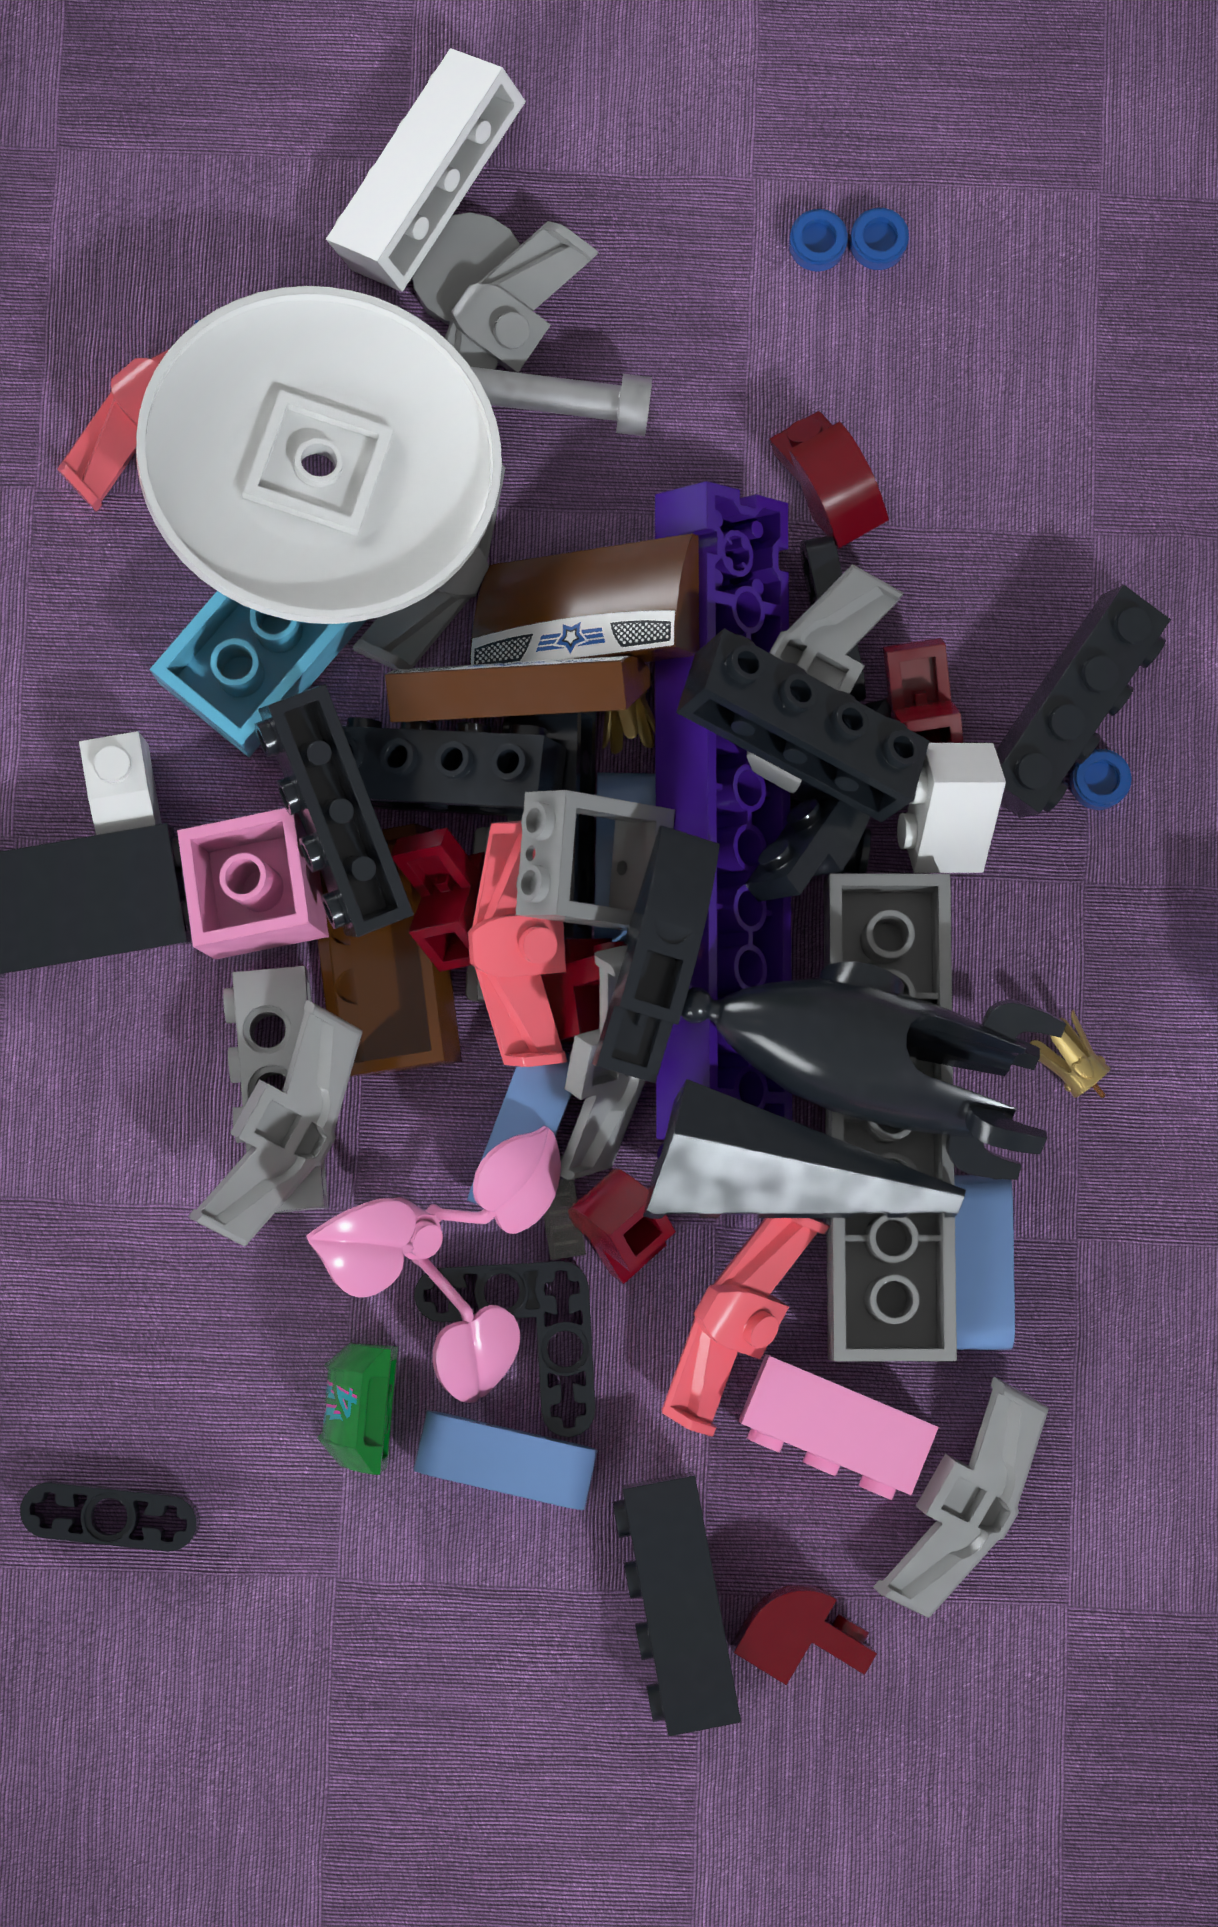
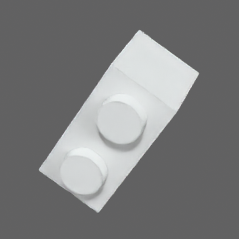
[897,743,1006,873]

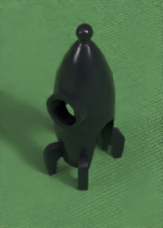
[681,962,1066,1180]

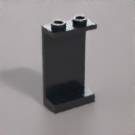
[0,823,192,976]

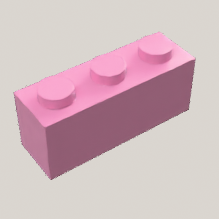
[738,1354,939,1500]

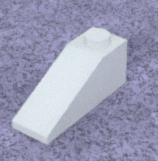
[79,731,161,835]

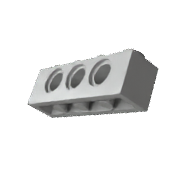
[223,966,329,1213]

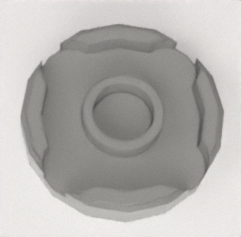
[412,212,520,325]

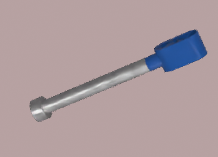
[194,320,652,437]

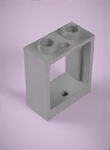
[516,790,675,931]

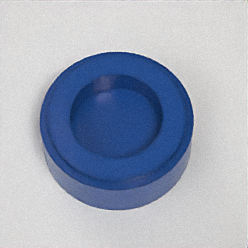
[849,207,909,270]
[789,209,848,272]
[1069,749,1132,810]

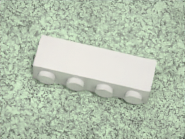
[326,48,526,292]

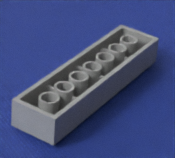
[823,874,957,1361]

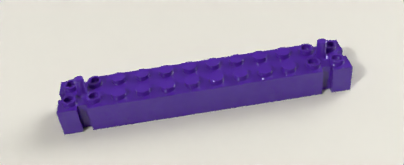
[655,481,793,1215]

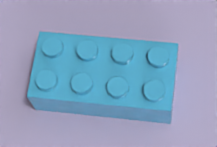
[149,591,366,758]

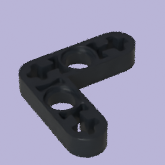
[414,1261,596,1437]

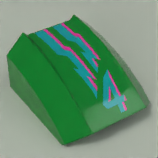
[317,1342,398,1475]

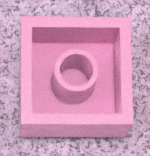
[177,808,329,960]

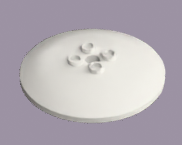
[136,286,502,624]

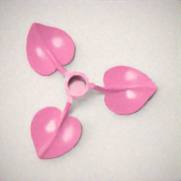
[306,1126,561,1403]

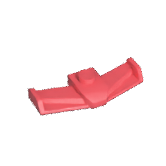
[57,349,169,512]
[468,821,568,1067]
[662,1218,830,1437]

